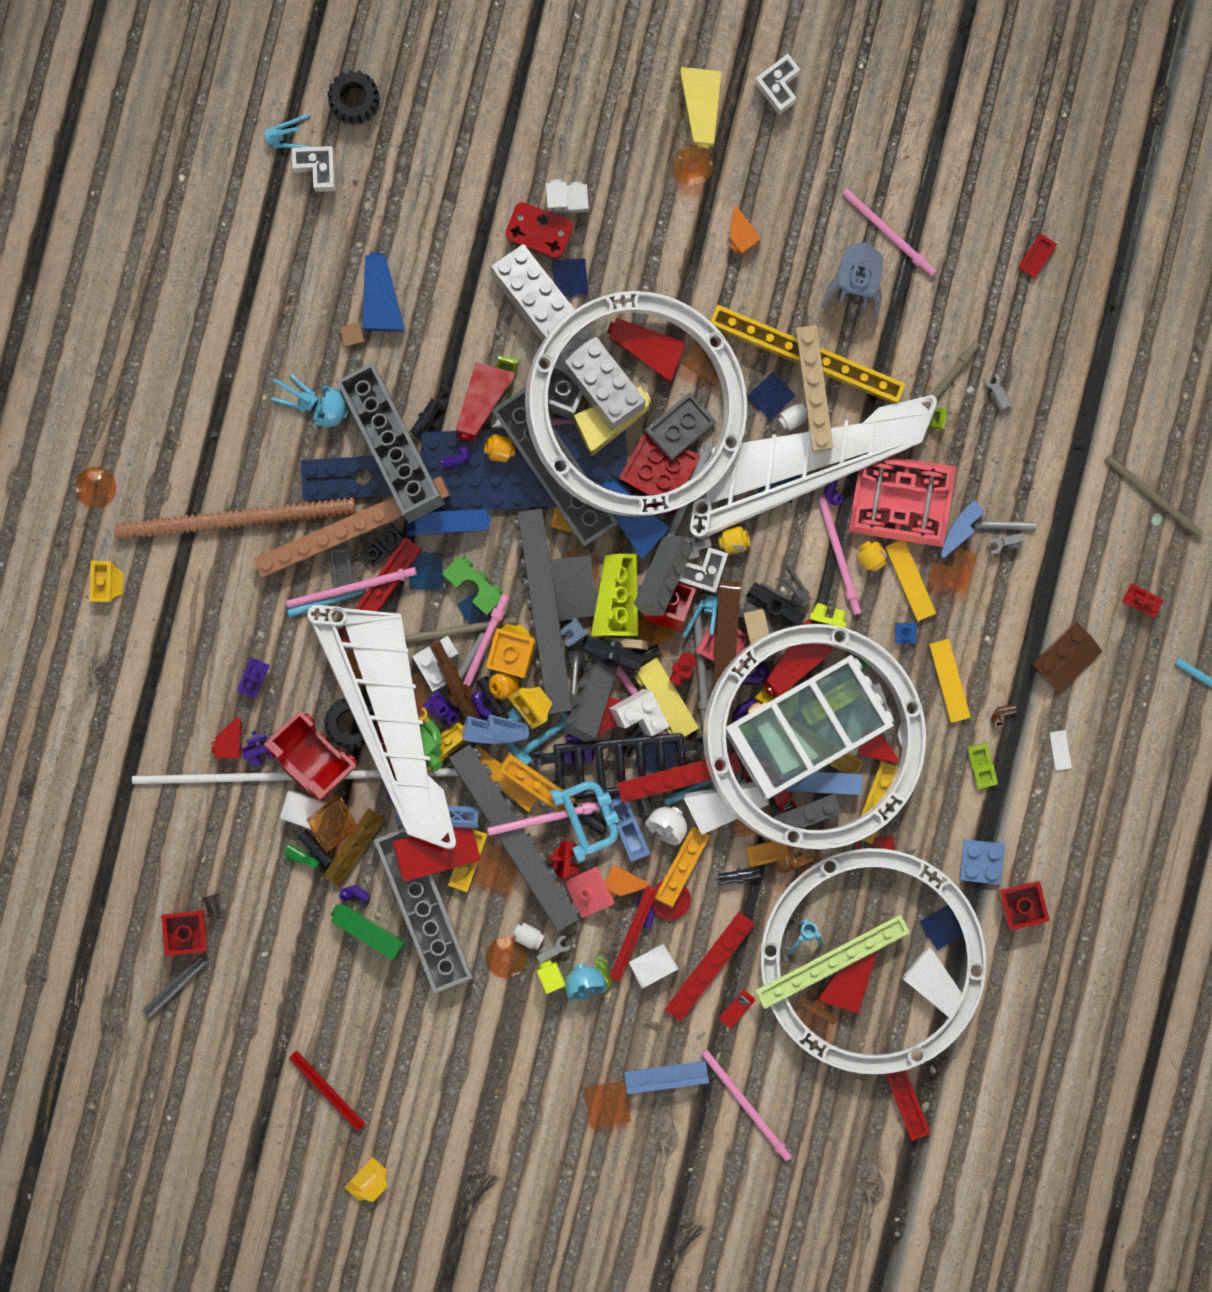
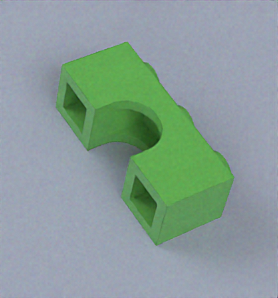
[442,556,503,616]

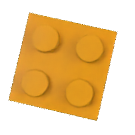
[486,628,537,678]

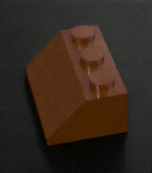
[1030,621,1102,694]

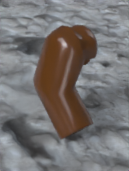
[990,704,1017,728]

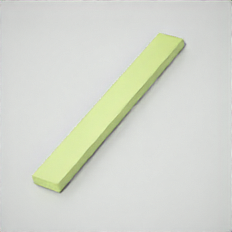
[755,915,910,1009]

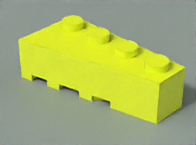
[591,554,638,637]

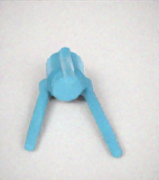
[265,114,310,149]
[271,374,318,412]
[683,595,718,637]
[788,919,823,956]

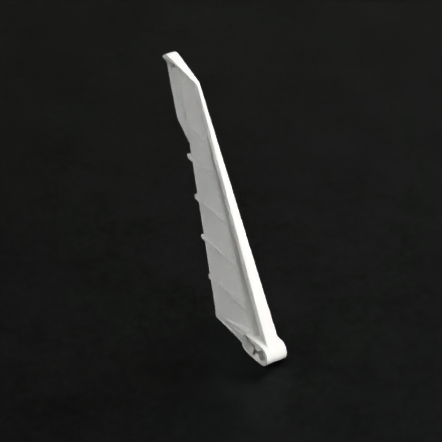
[690,395,937,541]
[308,605,456,849]

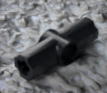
[745,582,806,627]
[580,634,644,673]

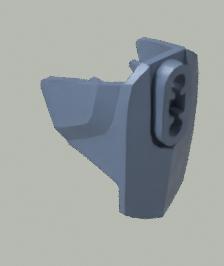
[821,242,883,322]

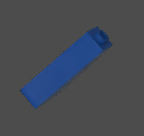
[363,252,405,332]
[601,479,669,559]
[406,509,491,537]

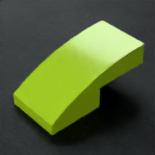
[967,742,998,789]

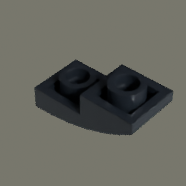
[360,524,404,568]

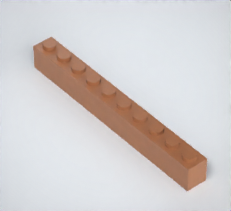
[253,476,451,577]

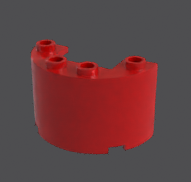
[264,710,358,802]

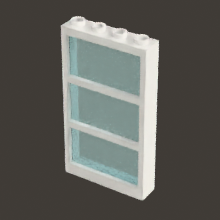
[726,655,894,801]

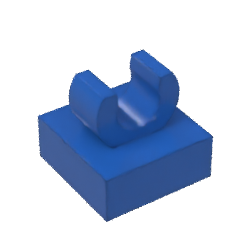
[895,623,916,644]

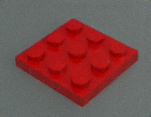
[618,433,700,496]

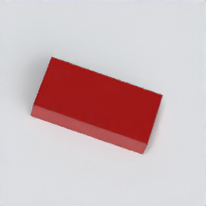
[1017,233,1057,279]

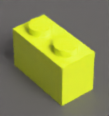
[537,959,566,994]

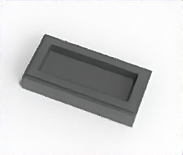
[329,547,354,588]

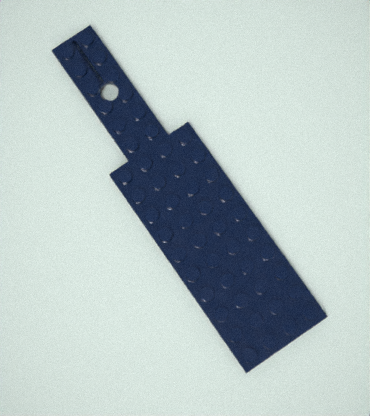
[301,424,629,512]

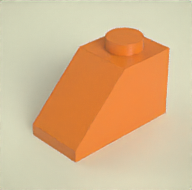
[728,206,761,256]
[605,864,650,898]

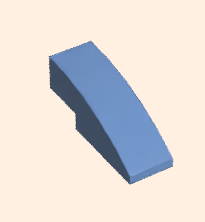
[939,500,985,559]
[462,714,529,744]
[609,796,650,862]

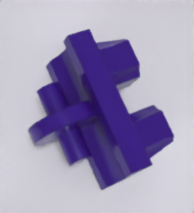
[237,657,270,699]
[423,690,460,726]
[242,730,276,767]
[562,736,594,763]

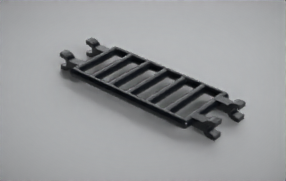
[533,733,704,799]

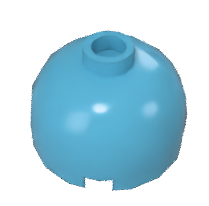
[314,386,349,427]
[565,964,607,1000]

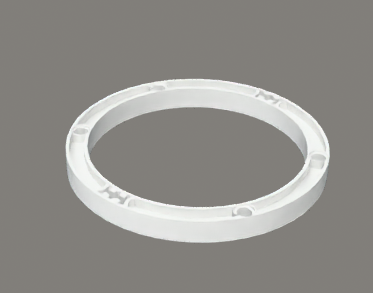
[525,291,747,517]
[703,624,926,849]
[761,848,986,1074]

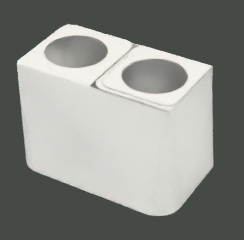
[280,790,329,831]
[629,944,679,989]

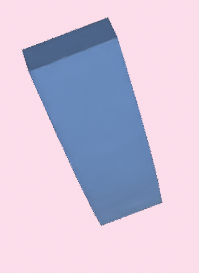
[782,771,862,795]

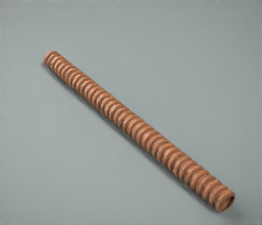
[114,497,356,541]

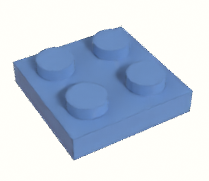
[959,839,1005,885]

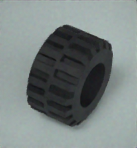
[327,70,380,125]
[324,698,376,749]

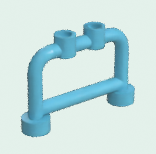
[505,707,570,765]
[550,781,620,863]

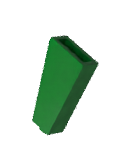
[330,903,406,961]

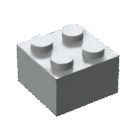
[548,364,584,421]

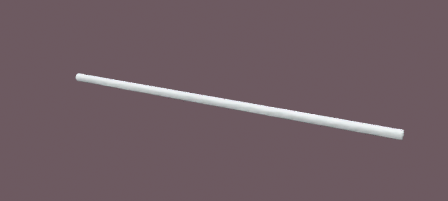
[132,768,459,784]

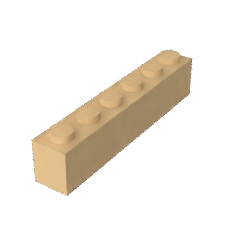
[795,325,833,451]

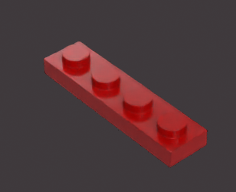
[885,1070,931,1141]

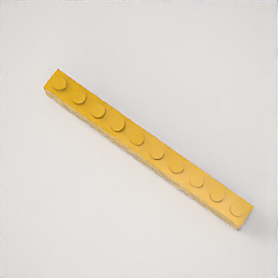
[710,304,906,404]

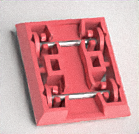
[848,453,957,547]

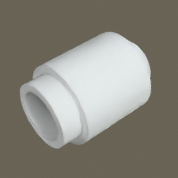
[778,403,808,431]
[513,922,545,950]

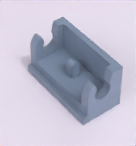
[561,617,587,649]

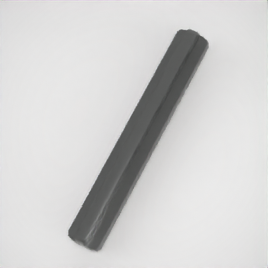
[143,955,207,1018]

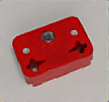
[505,202,573,261]

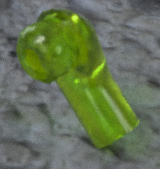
[594,956,613,987]

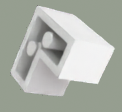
[755,54,800,115]
[292,146,336,192]
[546,179,589,214]
[679,548,728,594]
[412,636,459,692]
[609,689,669,736]

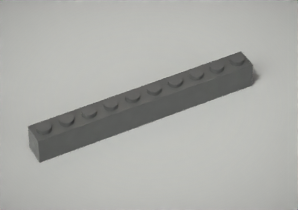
[515,509,572,715]
[448,745,580,932]

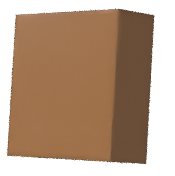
[339,322,365,348]

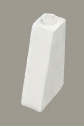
[684,782,769,834]
[902,947,973,1022]

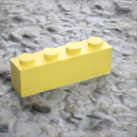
[634,658,699,737]

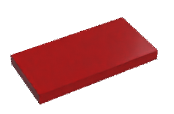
[392,827,481,882]

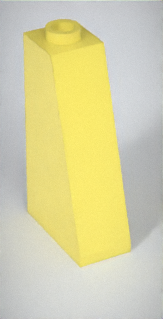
[680,67,721,150]
[574,386,651,457]

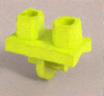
[809,603,847,628]

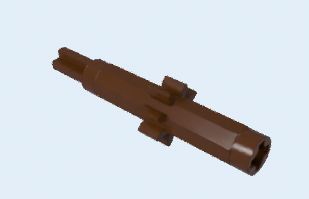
[429,641,480,722]

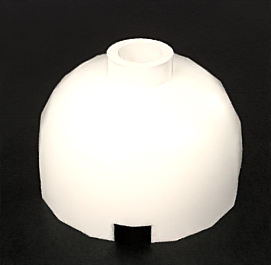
[645,807,687,846]

